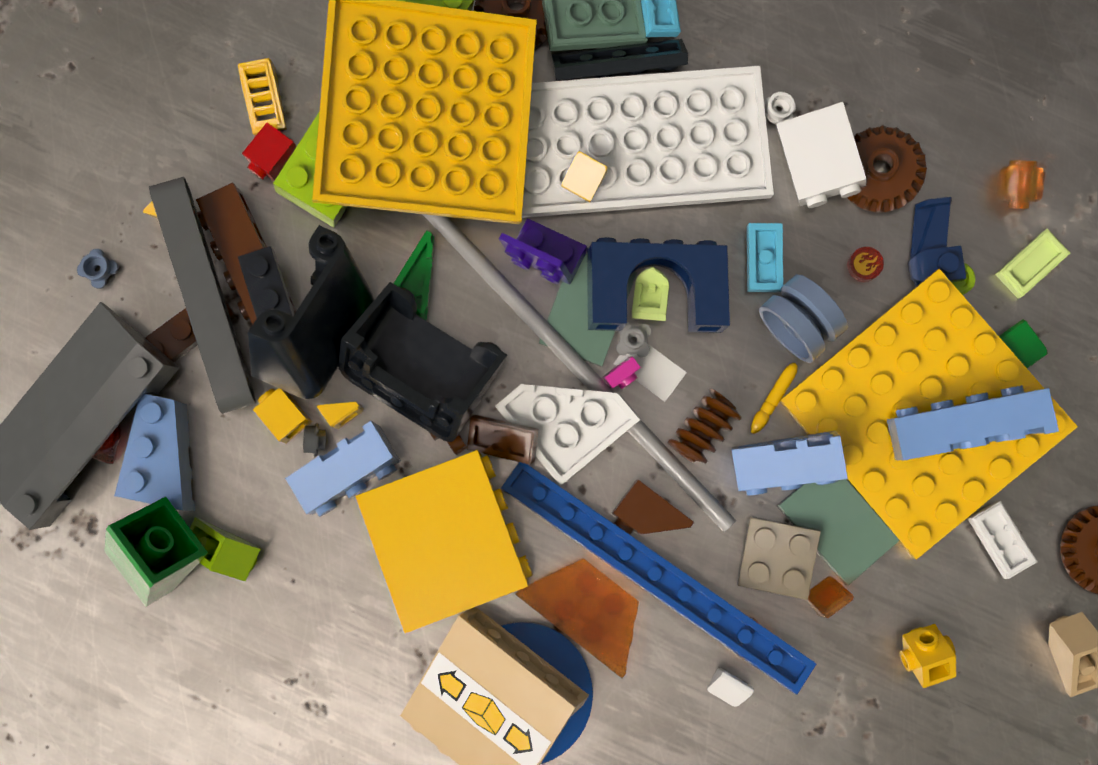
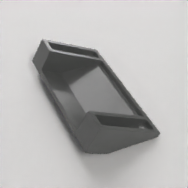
[0,302,180,530]

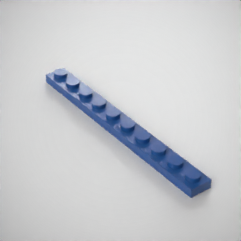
[501,462,817,695]

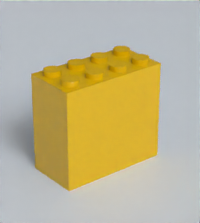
[355,450,533,633]

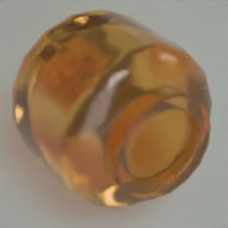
[997,160,1046,209]

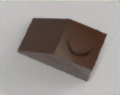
[611,480,694,535]

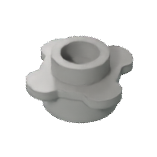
[616,322,652,357]

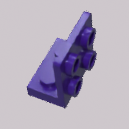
[499,218,588,284]

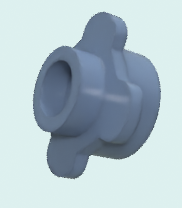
[77,249,119,289]

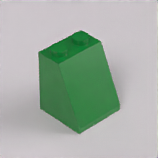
[104,496,208,607]

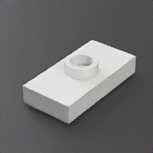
[967,501,1038,579]

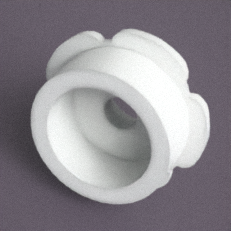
[764,92,796,124]

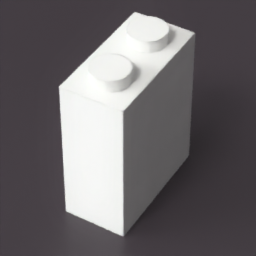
[776,102,866,208]

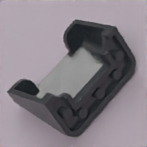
[248,225,374,399]
[338,282,507,442]

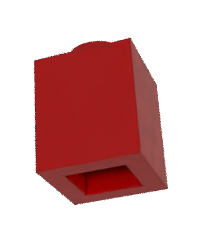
[242,122,297,181]

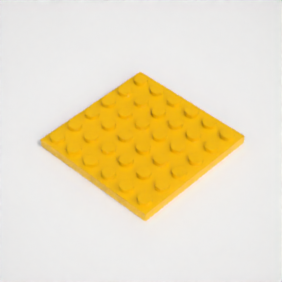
[312,0,536,224]
[780,269,1078,560]

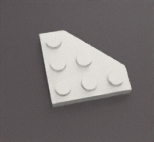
[495,384,641,486]

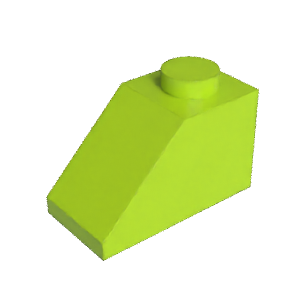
[190,517,261,582]

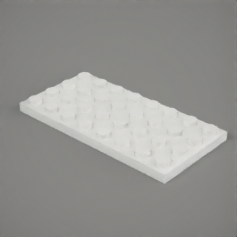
[522,66,774,218]

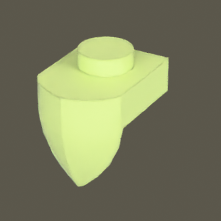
[632,267,669,321]

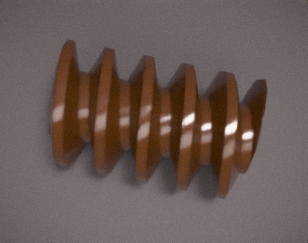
[667,388,742,464]

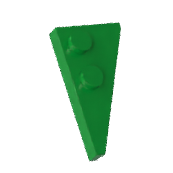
[393,230,435,321]

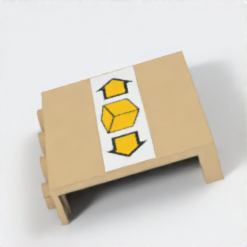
[400,607,589,765]

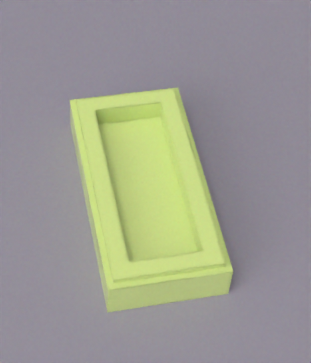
[995,229,1070,299]

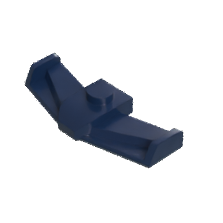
[908,197,966,287]

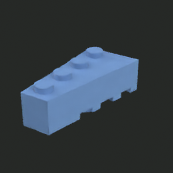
[887,385,1059,460]

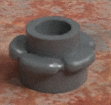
[303,423,326,457]

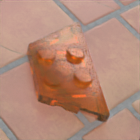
[515,558,639,679]

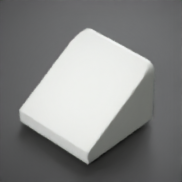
[707,667,754,707]

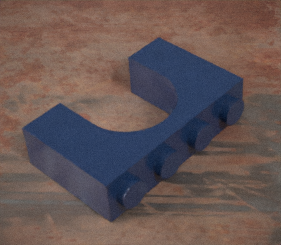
[587,237,730,333]

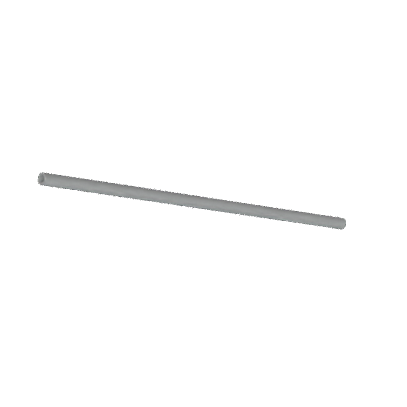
[423,214,736,532]

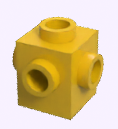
[899,623,956,688]

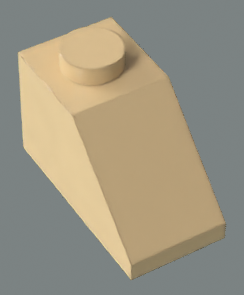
[1048,612,1098,697]

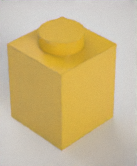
[252,388,313,443]

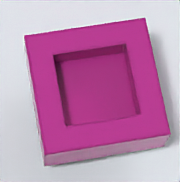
[603,357,641,389]

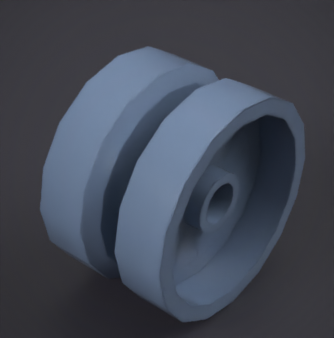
[759,274,848,363]

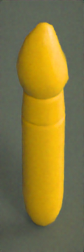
[751,362,798,434]

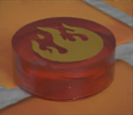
[847,247,884,282]

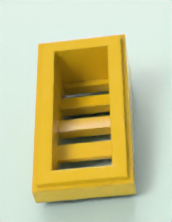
[238,58,287,136]

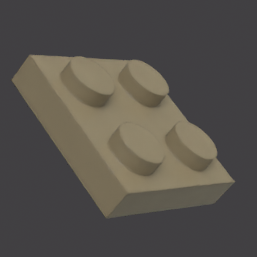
[738,516,821,600]

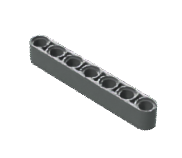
[149,177,256,414]

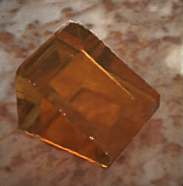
[807,576,854,618]

